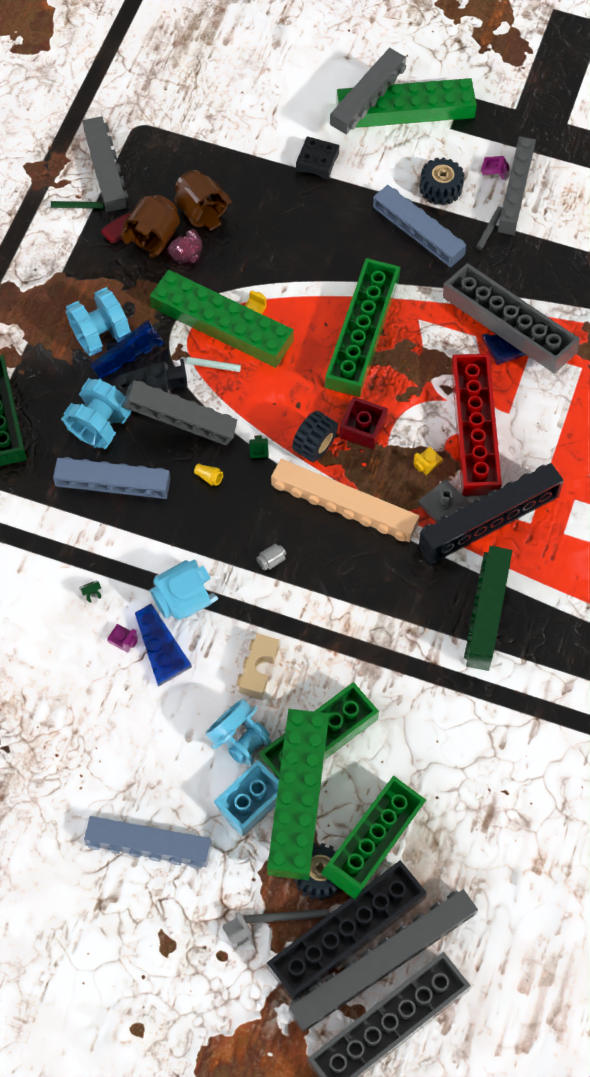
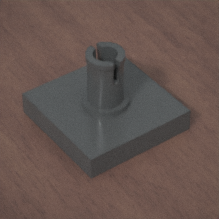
[418,479,471,523]

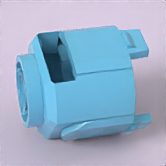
[150,559,218,620]

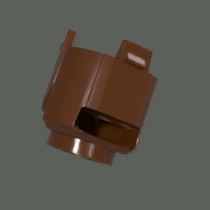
[174,170,232,231]
[120,195,180,258]

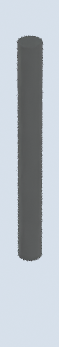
[244,909,328,924]

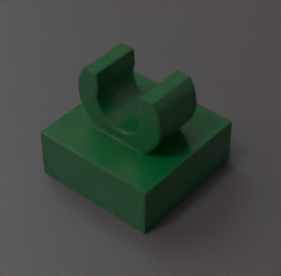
[249,435,269,458]
[79,580,102,603]

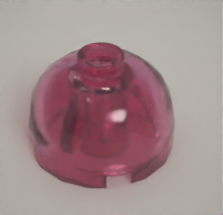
[167,229,203,263]

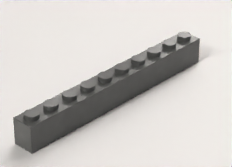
[288,889,478,1033]

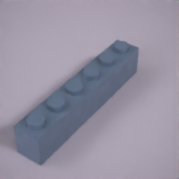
[373,184,466,268]
[53,457,170,499]
[84,816,212,869]

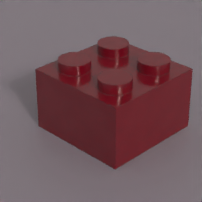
[339,396,388,450]

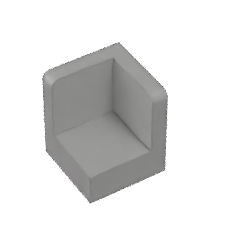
[222,912,252,949]

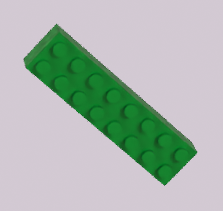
[336,78,477,128]
[325,258,400,397]
[150,270,294,368]
[267,709,329,880]

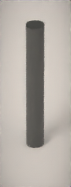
[476,207,502,250]

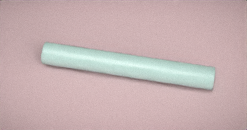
[186,357,241,372]

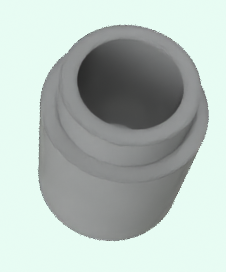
[257,544,286,570]

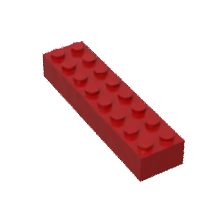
[451,354,502,496]

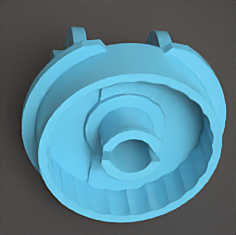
[205,698,272,766]

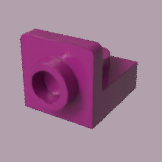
[481,156,510,180]
[107,624,138,653]

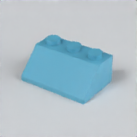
[213,760,279,837]

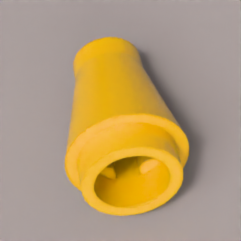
[194,464,223,486]

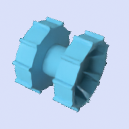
[65,287,131,356]
[61,378,132,449]

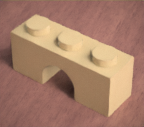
[236,633,280,700]

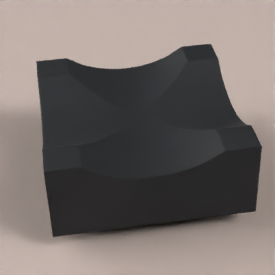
[296,136,340,180]

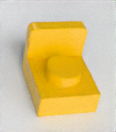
[244,290,267,314]
[413,447,443,475]

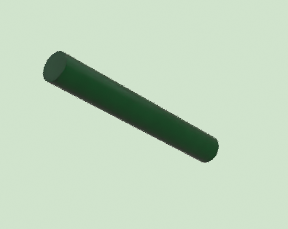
[51,201,104,209]

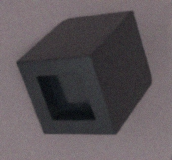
[168,359,188,389]

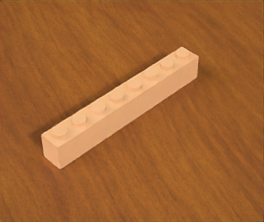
[271,458,420,542]

